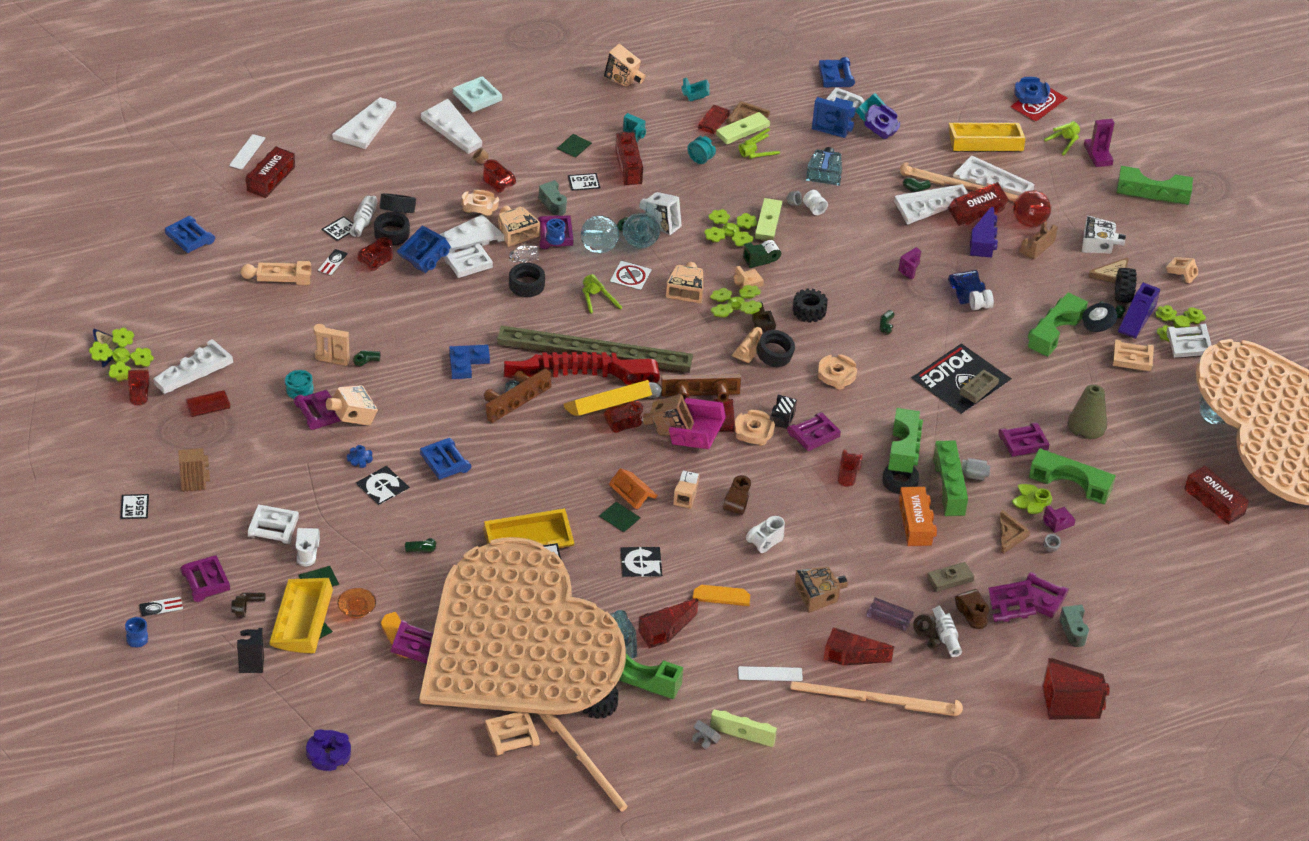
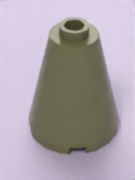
[1068,385,1107,439]

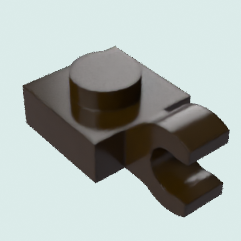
[752,302,776,332]

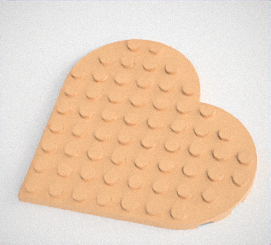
[1196,339,1309,505]
[419,537,626,715]

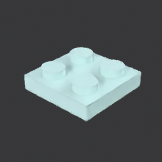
[453,76,502,113]

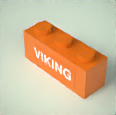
[899,487,937,546]

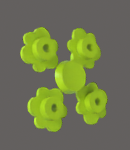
[704,209,757,246]
[710,285,762,318]
[1155,305,1206,342]
[89,327,154,382]

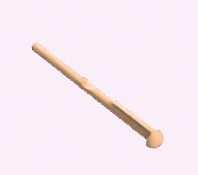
[900,162,1040,208]
[791,681,963,716]
[538,714,628,812]

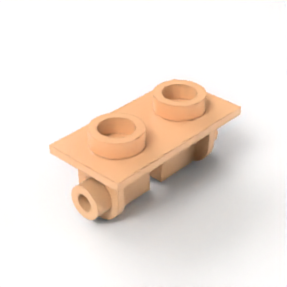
[732,327,762,363]

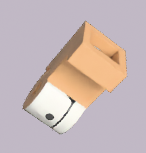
[673,470,700,509]

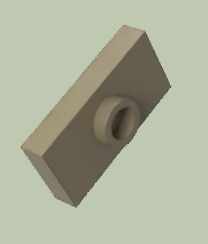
[960,369,999,403]
[927,562,975,592]

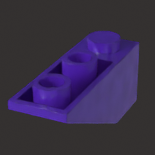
[970,207,998,258]
[1118,282,1160,339]

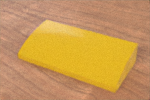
[948,123,1025,151]
[563,380,652,416]
[483,508,575,548]
[269,578,333,653]

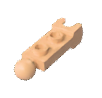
[240,261,311,285]

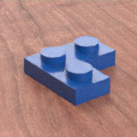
[449,345,490,379]

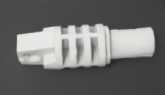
[349,196,378,237]
[932,605,962,657]

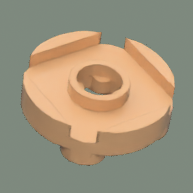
[461,190,499,216]
[818,354,857,390]
[734,410,775,446]

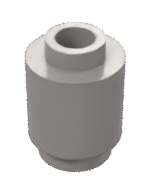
[962,458,990,481]

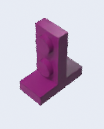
[1084,118,1115,167]

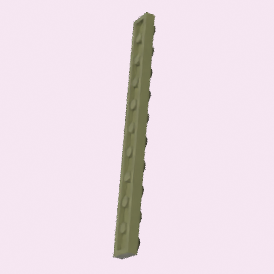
[497,325,693,373]

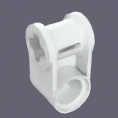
[746,516,785,553]
[296,528,320,567]

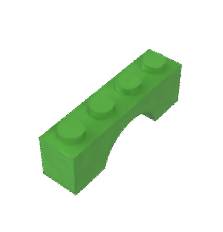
[1116,166,1193,205]
[1028,292,1088,357]
[888,408,923,473]
[933,440,968,516]
[1029,449,1116,505]
[619,654,683,699]

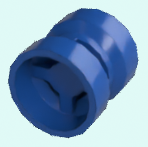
[546,218,565,245]
[125,617,148,648]

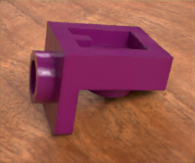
[898,247,921,280]
[1043,505,1076,533]

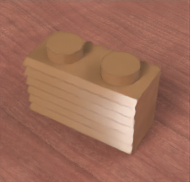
[178,448,210,492]

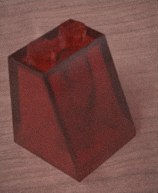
[1042,658,1110,720]

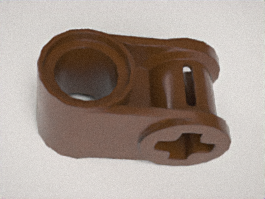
[723,475,751,515]
[955,589,989,629]

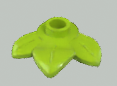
[1012,484,1052,514]

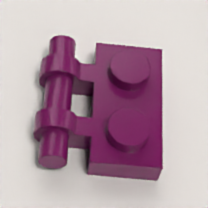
[988,580,1036,623]

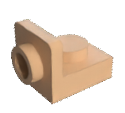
[1166,257,1198,283]
[733,266,764,289]

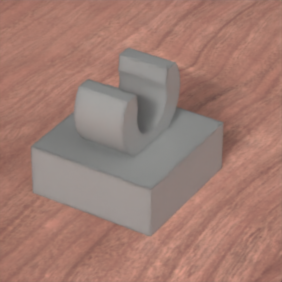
[692,720,722,749]

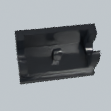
[237,628,264,673]

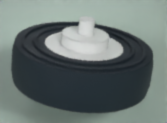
[1082,303,1117,332]

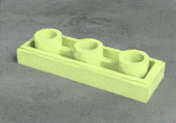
[716,112,770,144]
[755,198,782,241]
[710,709,777,747]

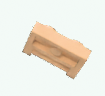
[314,324,350,366]
[1113,339,1154,372]
[485,712,540,756]

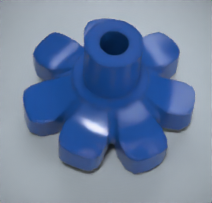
[347,445,373,468]

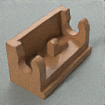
[1019,222,1058,260]

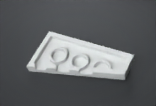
[332,97,396,149]
[421,99,482,154]
[953,155,1035,197]
[894,184,969,225]
[440,215,504,254]
[153,339,233,394]

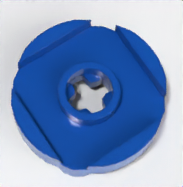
[1014,77,1050,104]

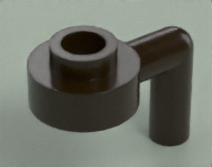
[231,592,266,617]
[913,614,942,649]

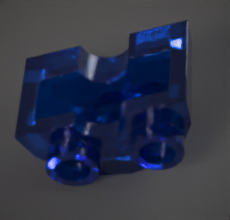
[948,269,986,304]

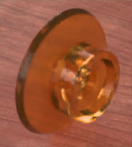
[337,588,376,619]

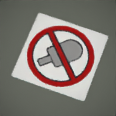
[610,261,652,290]

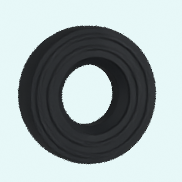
[882,465,919,494]

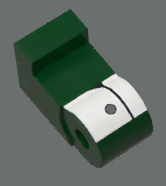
[743,240,781,268]

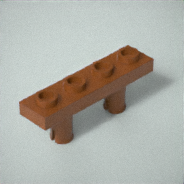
[484,369,552,423]
[661,374,741,403]

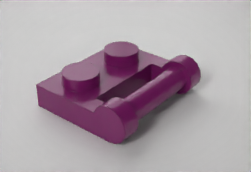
[537,215,574,249]
[293,389,341,430]
[787,412,841,451]
[998,422,1050,457]
[180,555,230,602]
[1025,572,1069,618]
[390,620,433,664]

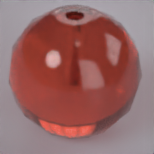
[1013,190,1052,228]

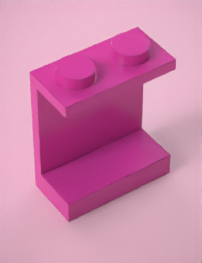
[669,398,726,449]

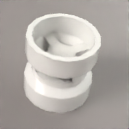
[803,190,828,215]
[969,290,994,310]

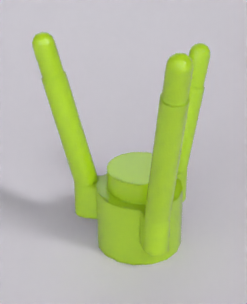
[1044,121,1080,156]
[738,128,780,159]
[582,274,622,314]

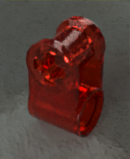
[483,159,516,193]
[357,237,393,271]
[128,370,149,405]
[604,401,643,433]
[838,449,864,487]

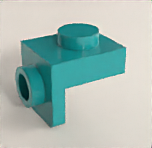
[681,77,710,102]
[856,93,886,121]
[623,113,646,143]

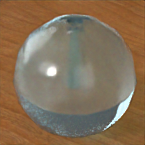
[581,215,619,254]

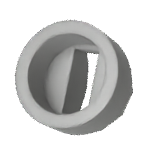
[786,191,802,206]
[648,382,662,398]
[1043,534,1061,552]

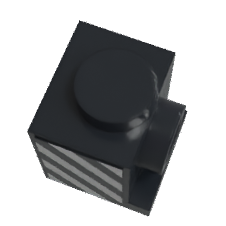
[771,394,797,429]

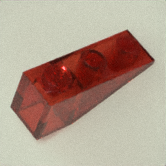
[638,598,699,649]
[824,627,895,666]

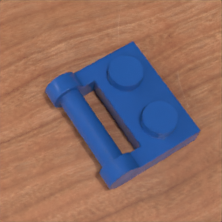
[818,57,855,88]
[165,216,215,253]
[420,438,472,480]

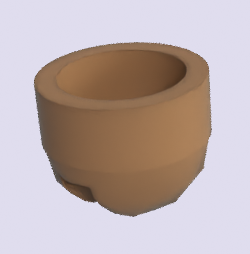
[473,148,489,164]

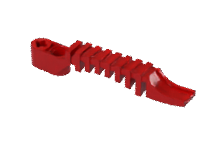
[504,352,660,385]

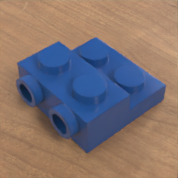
[812,97,856,138]
[397,225,451,274]

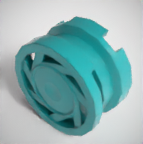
[687,136,716,164]
[285,370,314,399]

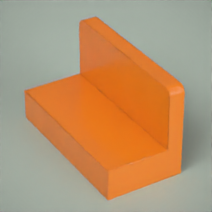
[608,468,658,509]

